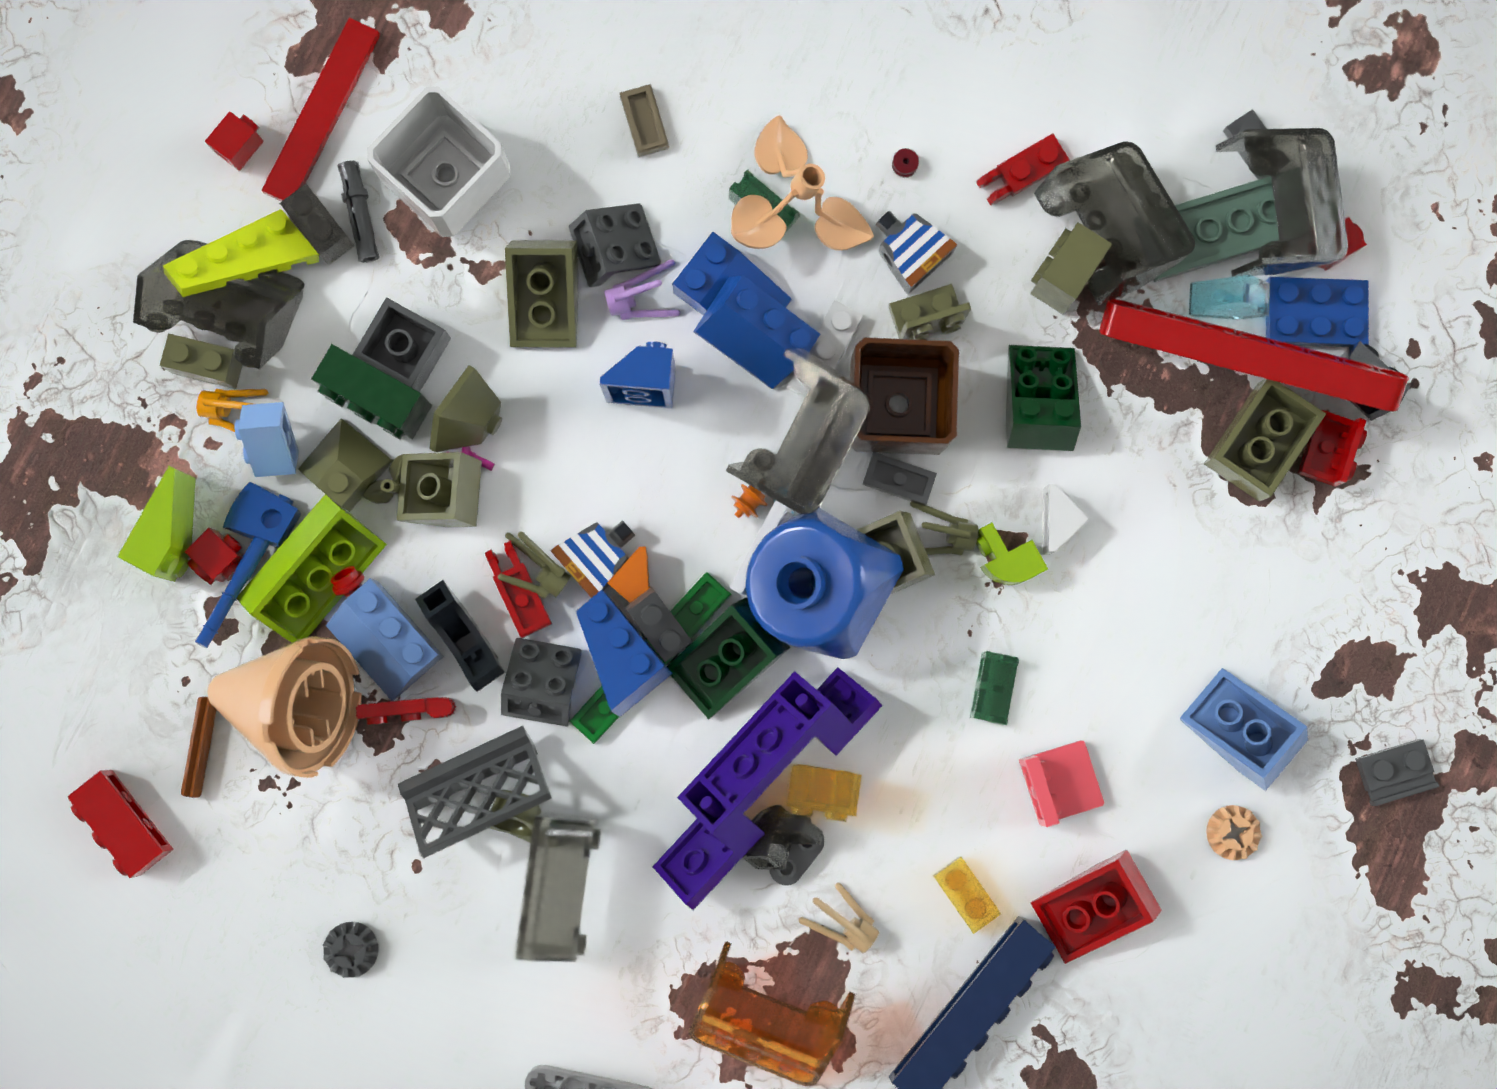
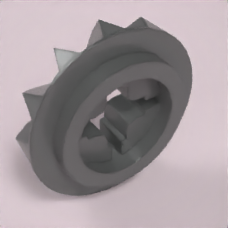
[323,922,379,978]

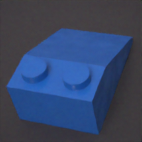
[672,232,792,316]

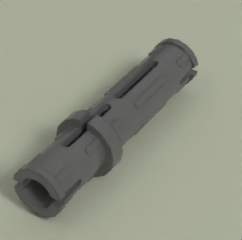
[337,160,380,263]

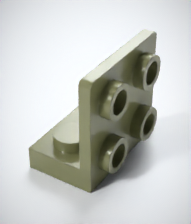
[888,284,971,340]

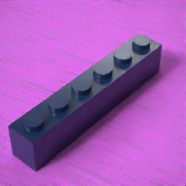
[888,916,1056,1089]

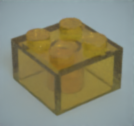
[784,763,862,822]

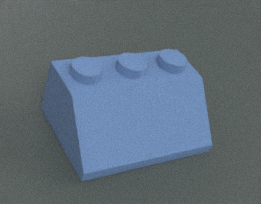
[326,578,444,701]

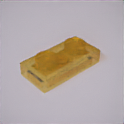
[932,856,1001,934]

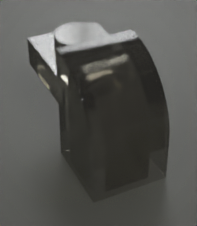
[742,805,823,870]

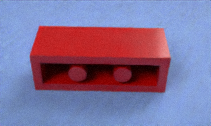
[67,770,174,878]

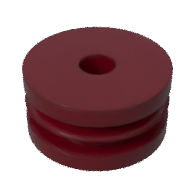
[892,148,919,178]

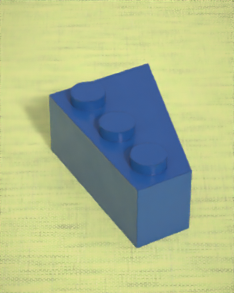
[576,590,673,717]

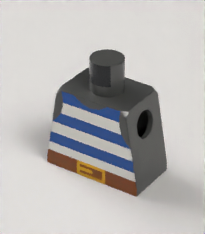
[876,211,957,295]
[550,520,636,598]

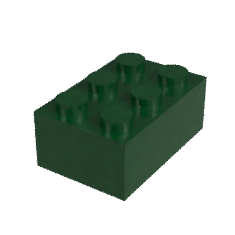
[311,344,433,440]

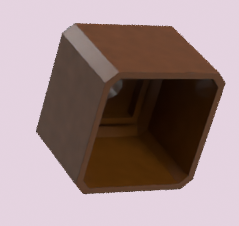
[847,337,959,455]

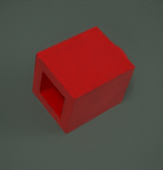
[204,111,264,171]

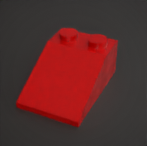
[1031,849,1162,964]

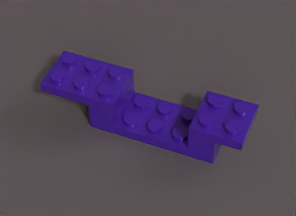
[652,667,883,910]

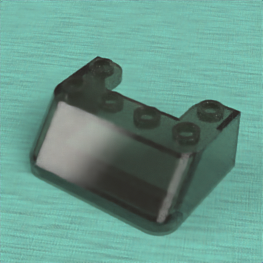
[1034,141,1195,305]
[133,240,305,370]

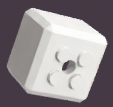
[367,86,510,237]

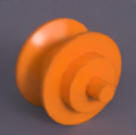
[731,483,768,519]

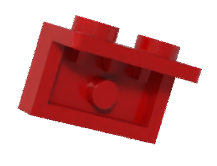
[1297,410,1367,487]

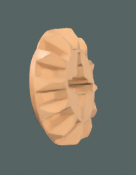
[1206,805,1263,860]

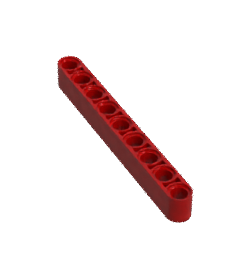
[1099,299,1409,412]

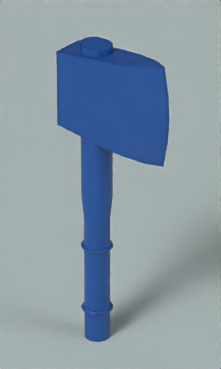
[195,482,301,648]

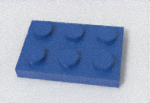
[1266,277,1369,347]

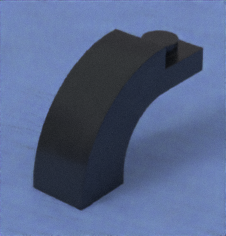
[415,580,505,692]

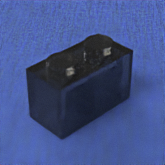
[279,184,355,265]

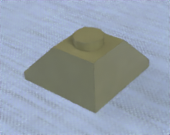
[429,365,503,452]
[298,418,393,512]

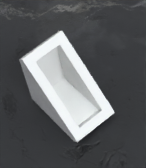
[1043,484,1089,555]

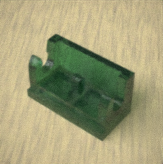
[729,170,800,235]
[969,651,1019,726]

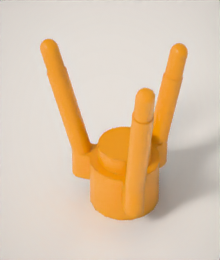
[196,388,268,432]

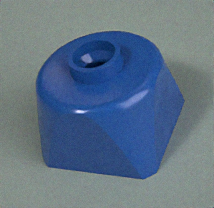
[746,507,904,659]

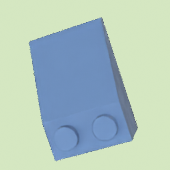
[1180,668,1308,791]

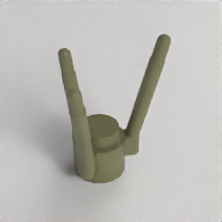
[910,502,978,555]
[498,532,571,599]

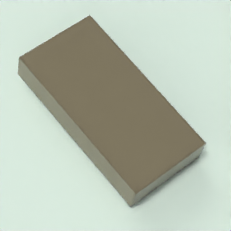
[619,84,669,157]

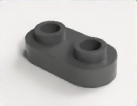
[769,823,825,885]

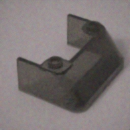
[1216,128,1348,277]
[515,811,601,962]

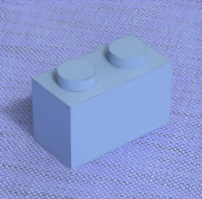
[235,402,299,477]

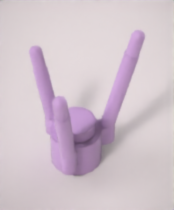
[604,259,680,320]

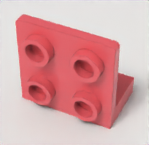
[1019,740,1104,827]

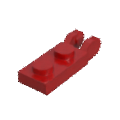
[976,133,1070,206]
[485,540,552,639]
[356,697,457,725]

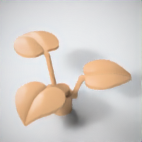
[731,115,874,251]

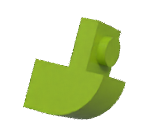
[976,522,1048,585]

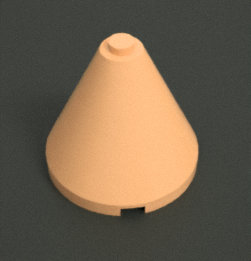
[207,637,362,778]

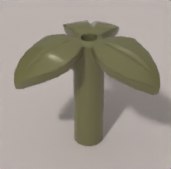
[363,454,403,504]

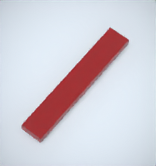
[261,17,381,207]

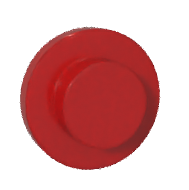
[331,566,365,597]

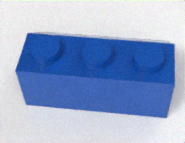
[693,275,821,389]
[599,342,676,408]

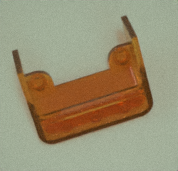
[688,941,856,1086]

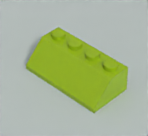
[236,494,387,643]

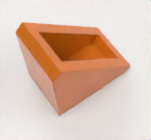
[608,546,650,603]

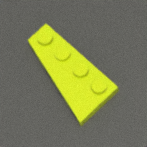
[163,209,319,297]

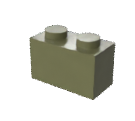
[159,333,245,389]

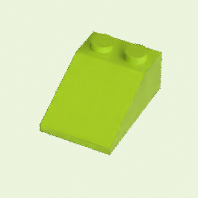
[117,466,196,582]

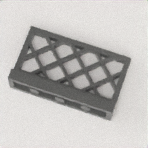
[398,726,552,858]

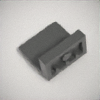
[568,203,661,287]
[501,638,582,727]

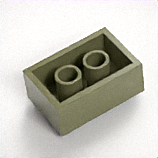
[1204,379,1326,502]

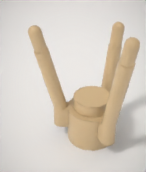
[799,883,879,953]

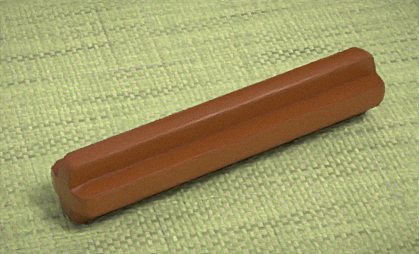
[181,696,217,798]

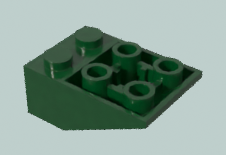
[1006,345,1081,451]

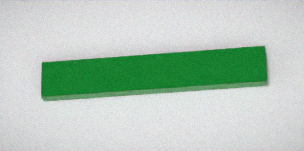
[569,572,732,744]

